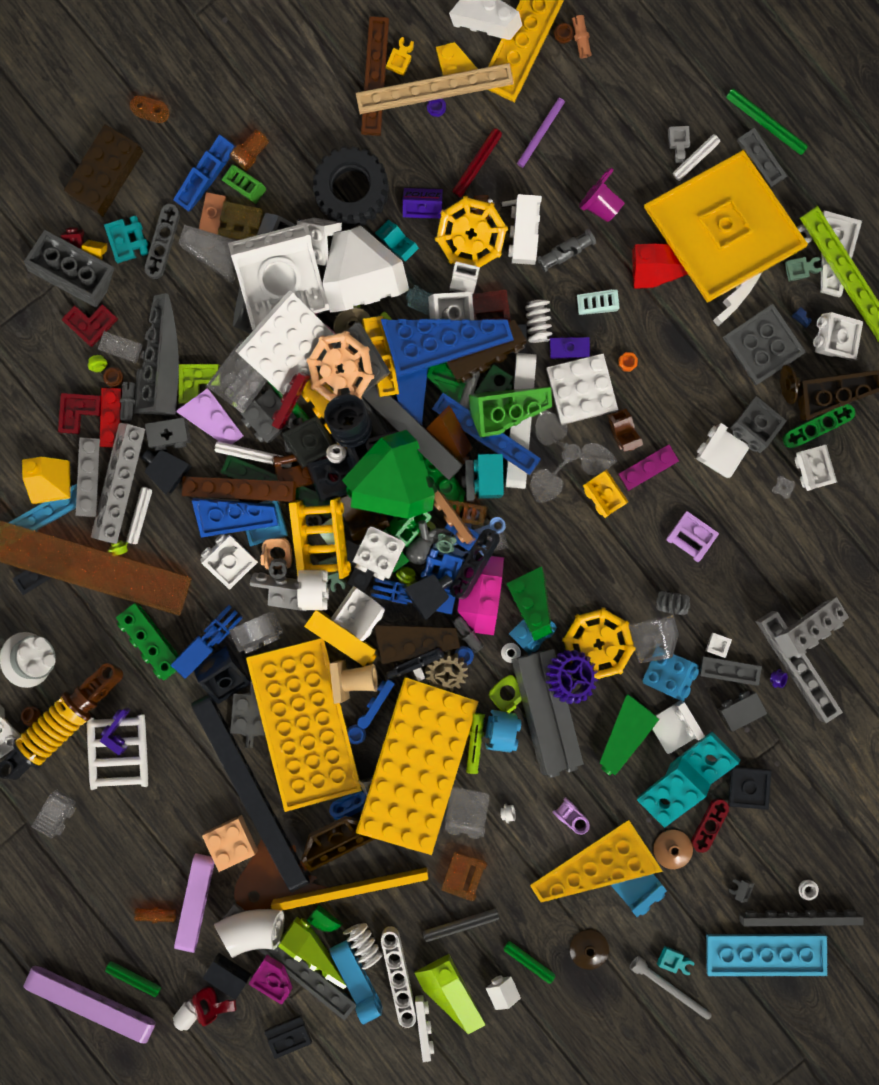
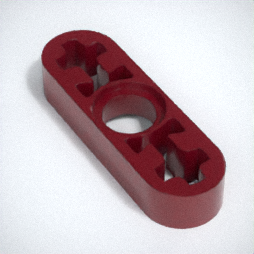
[691,798,729,853]

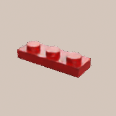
[100,388,122,448]

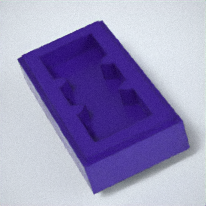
[550,337,590,359]

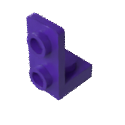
[100,707,131,755]

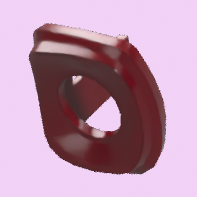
[193,987,236,1026]

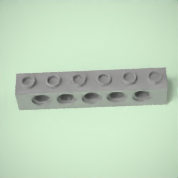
[91,423,145,544]
[755,611,843,723]

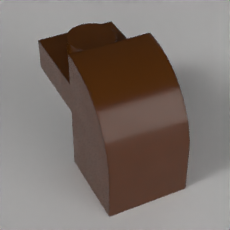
[608,408,643,452]

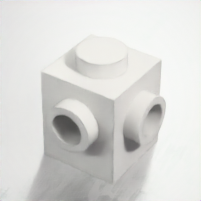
[486,976,521,1010]

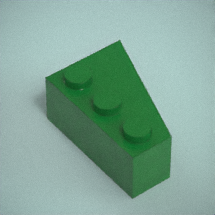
[506,567,552,641]

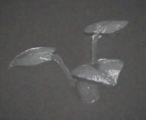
[530,410,617,503]

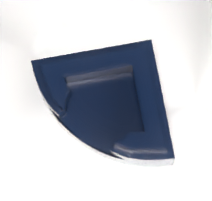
[791,307,811,328]

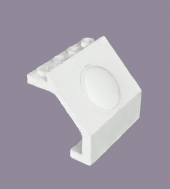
[228,223,330,330]

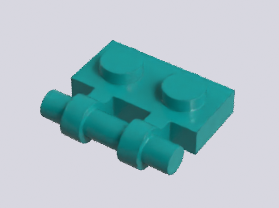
[104,216,149,263]

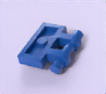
[421,548,463,594]

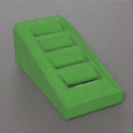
[222,164,266,204]

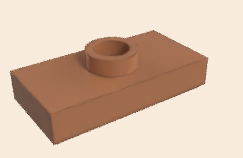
[199,192,226,236]

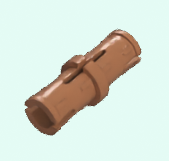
[572,15,592,59]

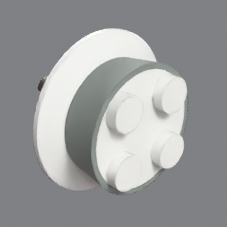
[0,632,55,688]

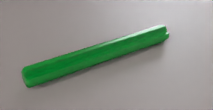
[726,88,808,155]

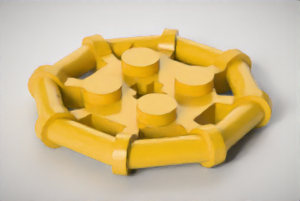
[435,196,508,267]
[562,607,636,679]

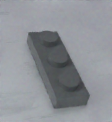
[737,128,787,188]
[699,656,762,686]

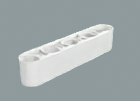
[381,926,416,1028]

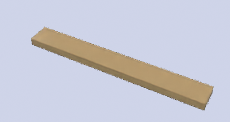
[356,63,513,114]

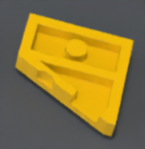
[436,42,478,76]

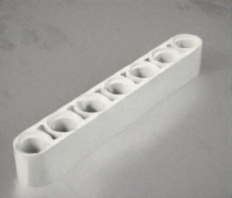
[505,353,536,489]

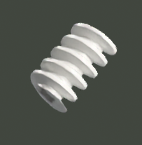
[525,300,552,343]
[343,923,382,969]

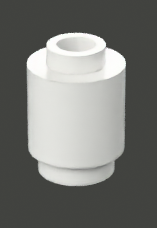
[173,999,197,1031]

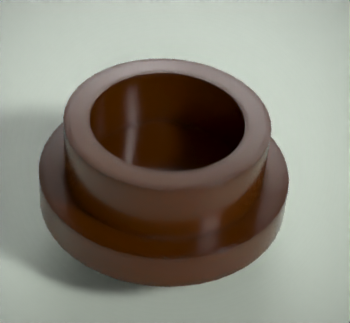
[554,23,574,44]
[103,367,123,387]
[21,707,40,726]

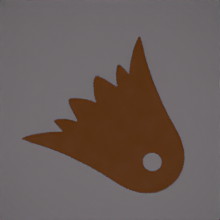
[234,838,329,911]

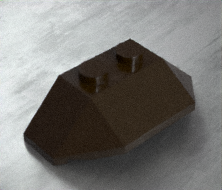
[302,816,375,872]

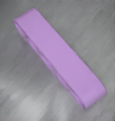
[174,853,214,953]

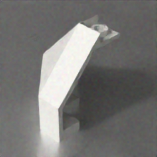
[322,226,409,312]

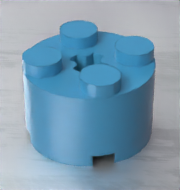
[485,710,521,753]

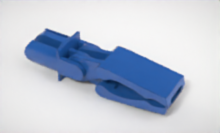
[371,577,456,614]
[170,605,243,679]

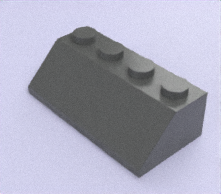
[23,230,114,308]

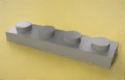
[76,438,100,517]

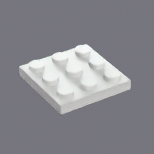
[546,354,618,425]

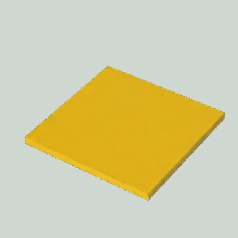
[644,150,808,303]

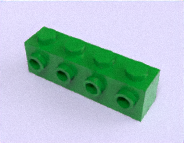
[116,603,179,681]

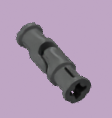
[537,229,596,273]

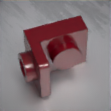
[61,227,84,250]

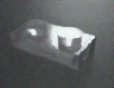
[98,331,143,363]

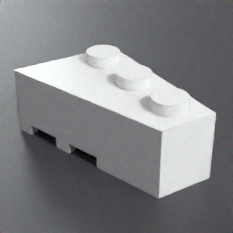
[449,0,522,40]

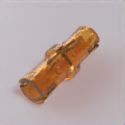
[134,907,176,923]

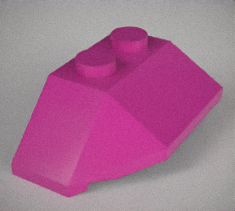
[458,556,504,635]

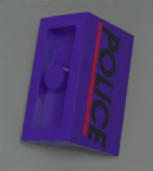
[403,188,443,219]

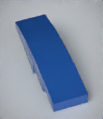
[173,134,237,212]

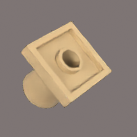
[329,659,378,704]

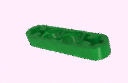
[783,404,855,448]

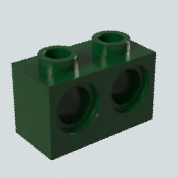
[475,364,514,394]

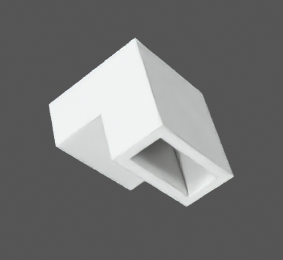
[450,262,480,296]

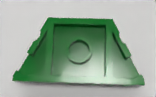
[427,362,466,404]

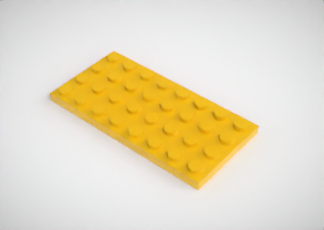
[246,638,362,812]
[356,677,479,855]

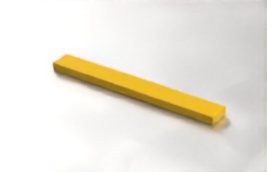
[271,867,428,911]

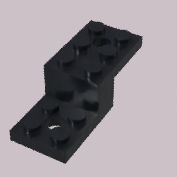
[307,431,399,502]

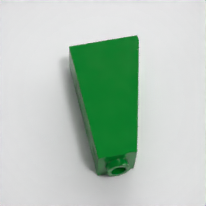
[600,694,660,776]

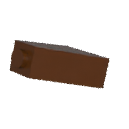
[426,406,473,464]

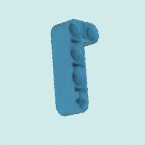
[330,940,383,1025]

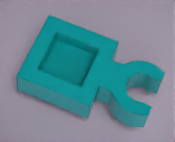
[656,946,695,975]

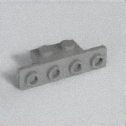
[250,572,330,611]

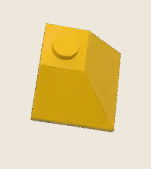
[22,457,71,504]

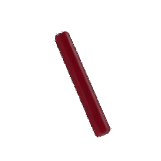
[453,128,502,197]

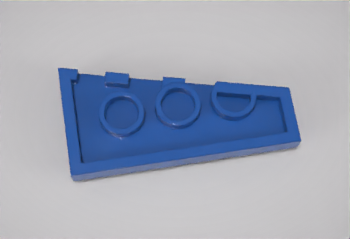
[192,498,279,538]

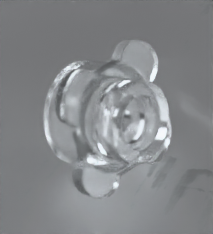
[772,476,795,499]

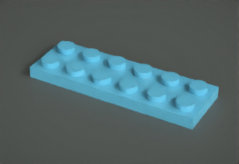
[706,934,827,976]

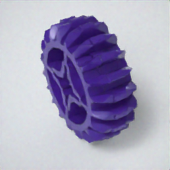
[546,650,598,704]

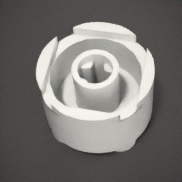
[297,570,329,610]

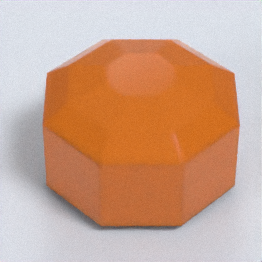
[618,352,638,372]

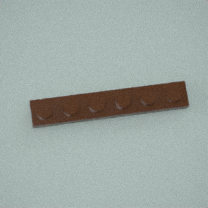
[361,16,389,136]
[182,476,296,502]

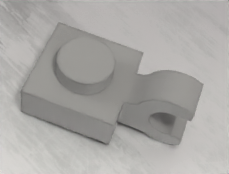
[668,126,690,163]

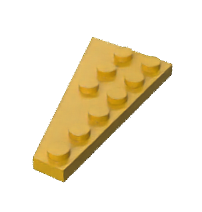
[530,820,663,902]

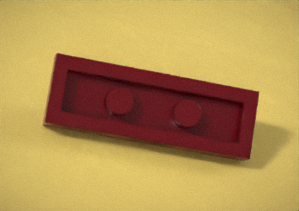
[271,372,310,429]

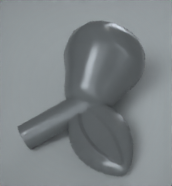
[404,520,451,565]

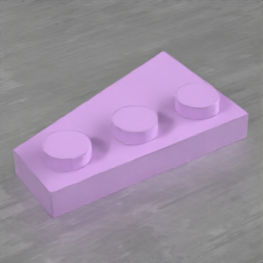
[176,388,244,444]

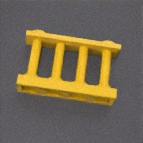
[289,497,351,579]

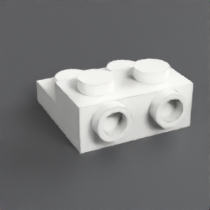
[813,312,863,361]
[200,533,258,590]

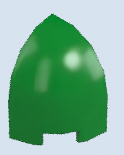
[306,904,343,932]

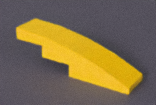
[362,316,399,397]

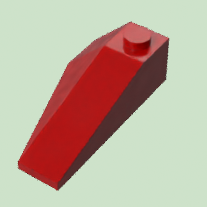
[632,244,688,289]

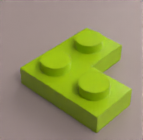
[179,364,219,404]

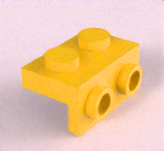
[583,469,628,518]

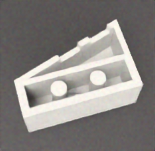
[508,194,542,265]

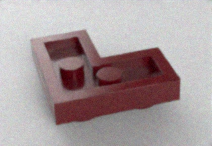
[61,304,118,347]
[58,393,101,434]

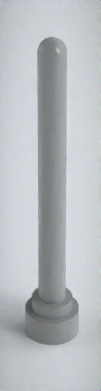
[630,956,711,1019]

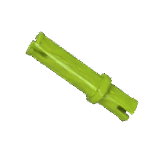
[466,713,485,774]

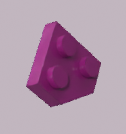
[249,955,293,1005]

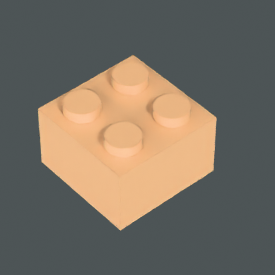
[202,815,258,872]

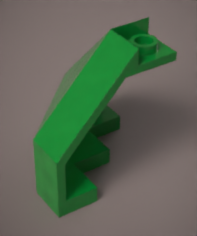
[342,430,435,519]

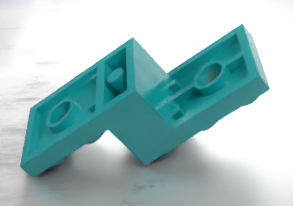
[637,732,740,828]

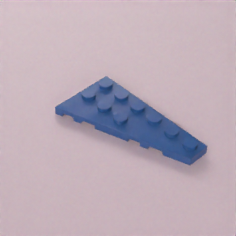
[381,319,514,377]

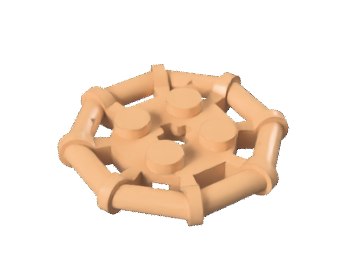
[306,331,375,401]

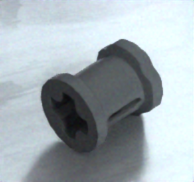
[269,558,287,579]

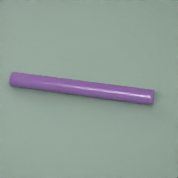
[517,98,565,168]

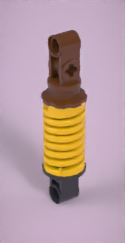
[0,663,123,780]

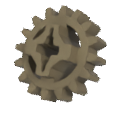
[425,651,468,692]

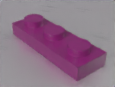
[618,445,679,491]

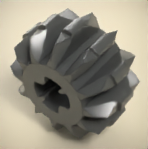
[656,591,690,615]

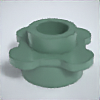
[435,533,457,553]

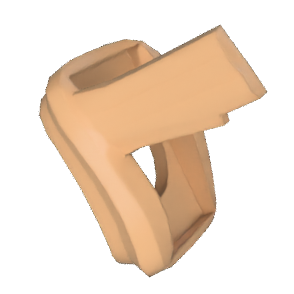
[260,538,292,570]

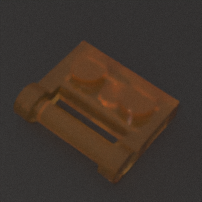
[441,851,488,901]

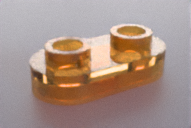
[130,96,170,123]

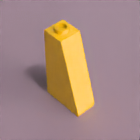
[304,610,377,666]

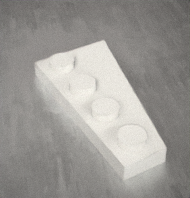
[820,210,862,297]

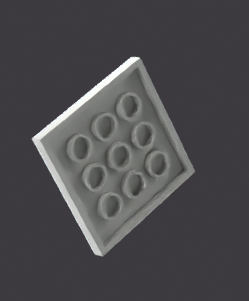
[235,290,337,395]

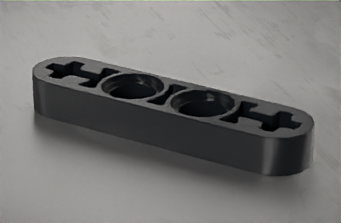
[450,529,500,599]

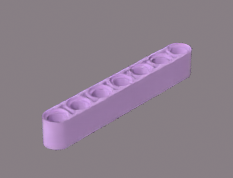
[23,966,156,1043]

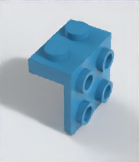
[643,648,699,701]
[611,874,667,917]

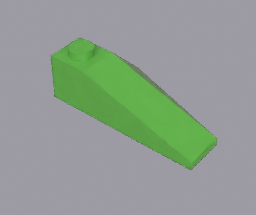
[469,387,552,437]

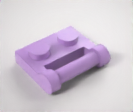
[666,511,719,562]

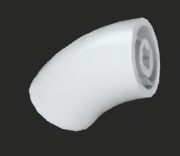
[214,909,284,958]

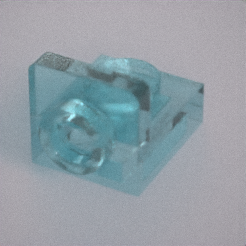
[406,285,433,315]

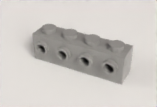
[774,597,849,658]

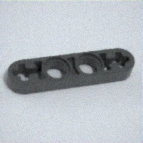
[145,204,180,279]

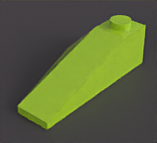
[278,917,346,989]
[414,954,486,1034]

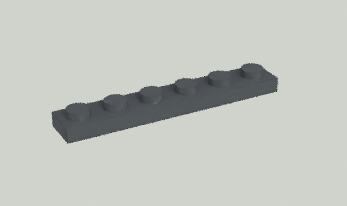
[739,909,863,926]

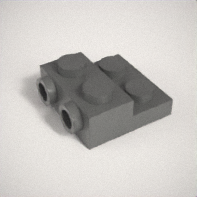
[240,388,297,444]
[730,396,787,453]

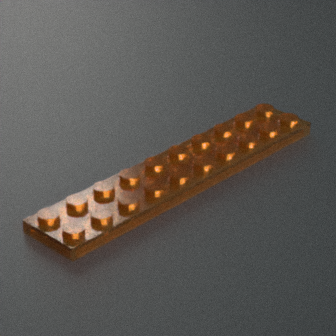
[0,520,192,616]

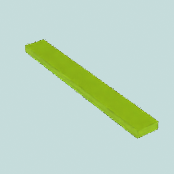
[800,206,879,342]

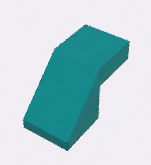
[375,220,419,261]

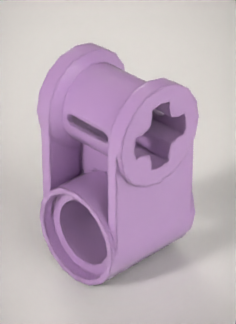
[552,797,590,835]

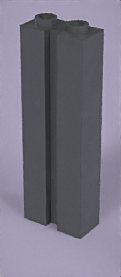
[511,649,584,778]

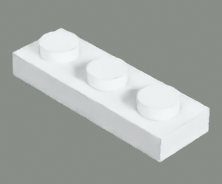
[415,995,434,1062]

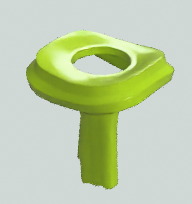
[489,675,522,713]

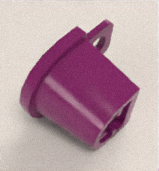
[579,167,625,222]

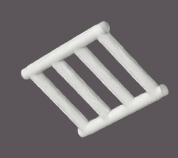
[86,714,148,790]

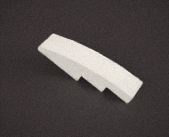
[713,272,762,326]

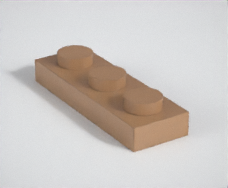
[434,491,476,544]

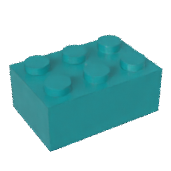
[473,454,504,499]

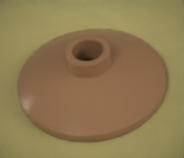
[653,829,693,869]

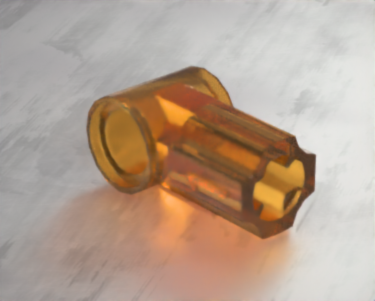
[230,129,269,171]

